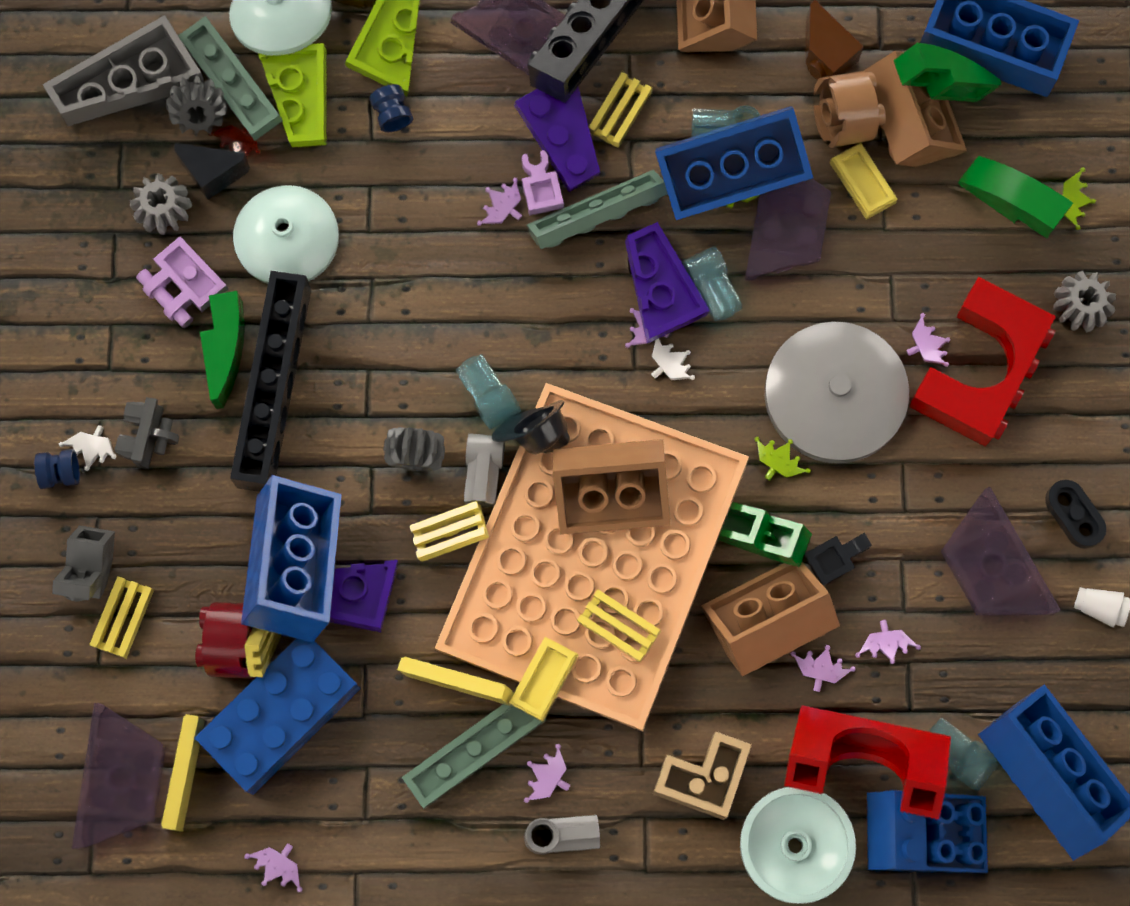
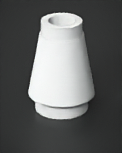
[1074,587,1130,628]

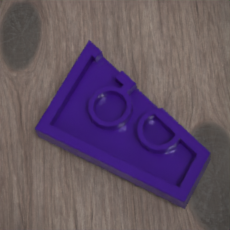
[625,222,710,344]

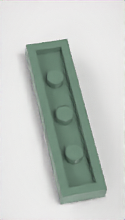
[178,16,283,140]
[527,170,668,249]
[402,704,546,809]

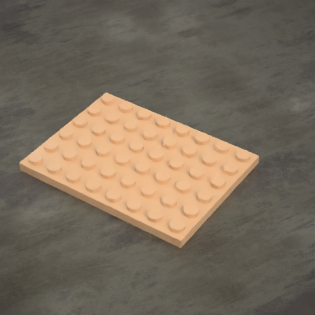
[435,383,749,732]

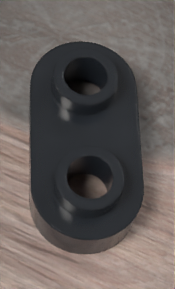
[1045,480,1106,549]

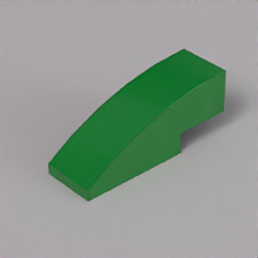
[893,42,1002,102]
[957,156,1073,239]
[200,290,245,409]
[718,502,812,567]

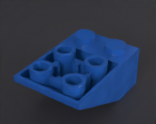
[867,790,988,873]

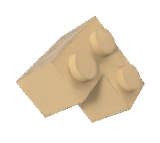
[653,732,752,820]

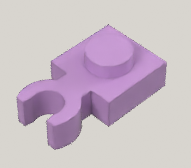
[522,150,564,215]

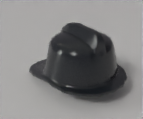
[492,400,570,454]

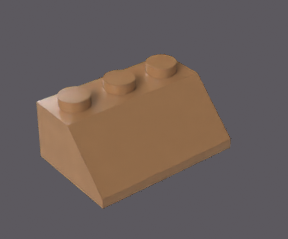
[676,0,757,52]
[863,51,967,167]
[552,439,671,535]
[701,562,840,677]

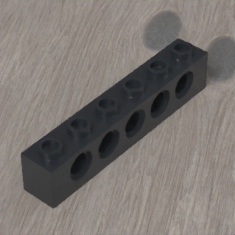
[527,0,644,103]
[230,271,311,492]

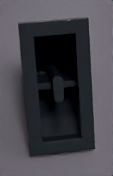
[174,143,250,200]

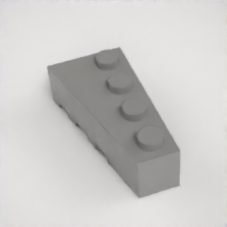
[42,15,204,126]

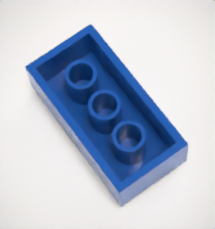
[920,0,1080,97]
[655,106,814,220]
[241,475,342,642]
[194,638,361,795]
[978,684,1130,861]

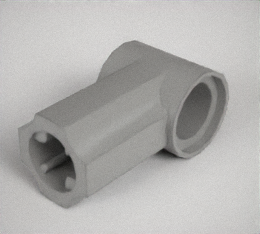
[464,434,505,508]
[524,815,600,855]

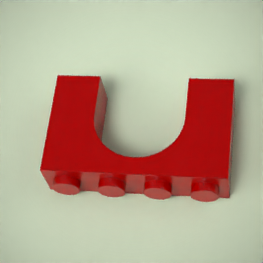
[908,276,1056,447]
[784,705,951,819]

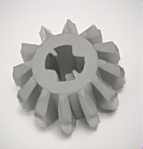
[130,173,192,235]
[1053,270,1116,333]

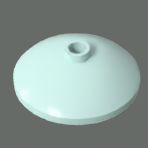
[229,0,332,56]
[233,185,339,284]
[740,787,856,904]

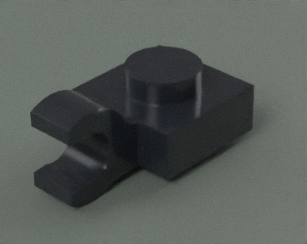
[804,533,872,586]

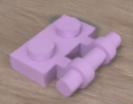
[136,236,229,328]

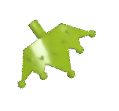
[1062,167,1096,230]
[754,437,811,481]

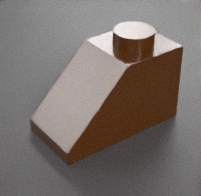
[805,0,864,80]

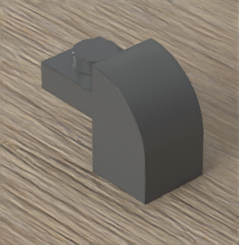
[52,525,115,601]

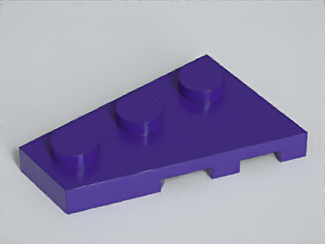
[514,87,600,192]
[329,560,398,632]

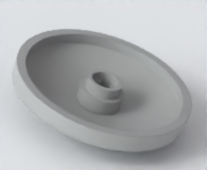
[764,322,909,463]

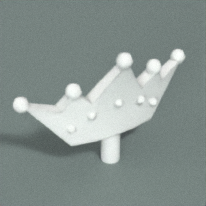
[651,339,695,380]
[59,425,116,471]

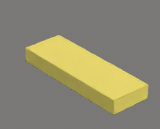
[397,657,514,706]
[161,714,205,832]

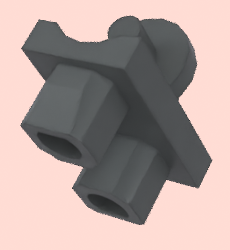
[115,397,180,470]

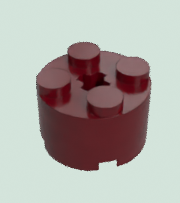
[195,602,256,679]

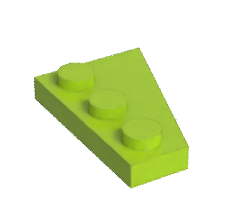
[345,0,420,96]
[258,43,326,147]

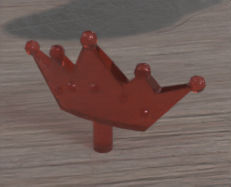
[208,125,261,157]

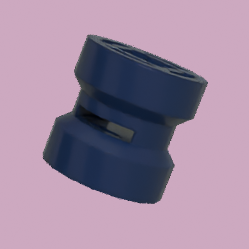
[369,84,413,133]
[34,449,80,489]

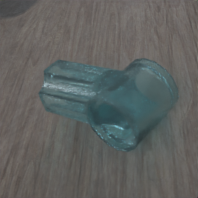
[691,105,761,137]
[682,246,743,321]
[456,354,521,430]
[928,717,1000,791]

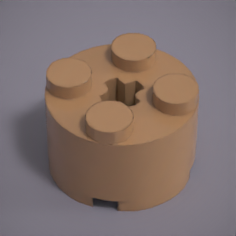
[814,71,886,148]

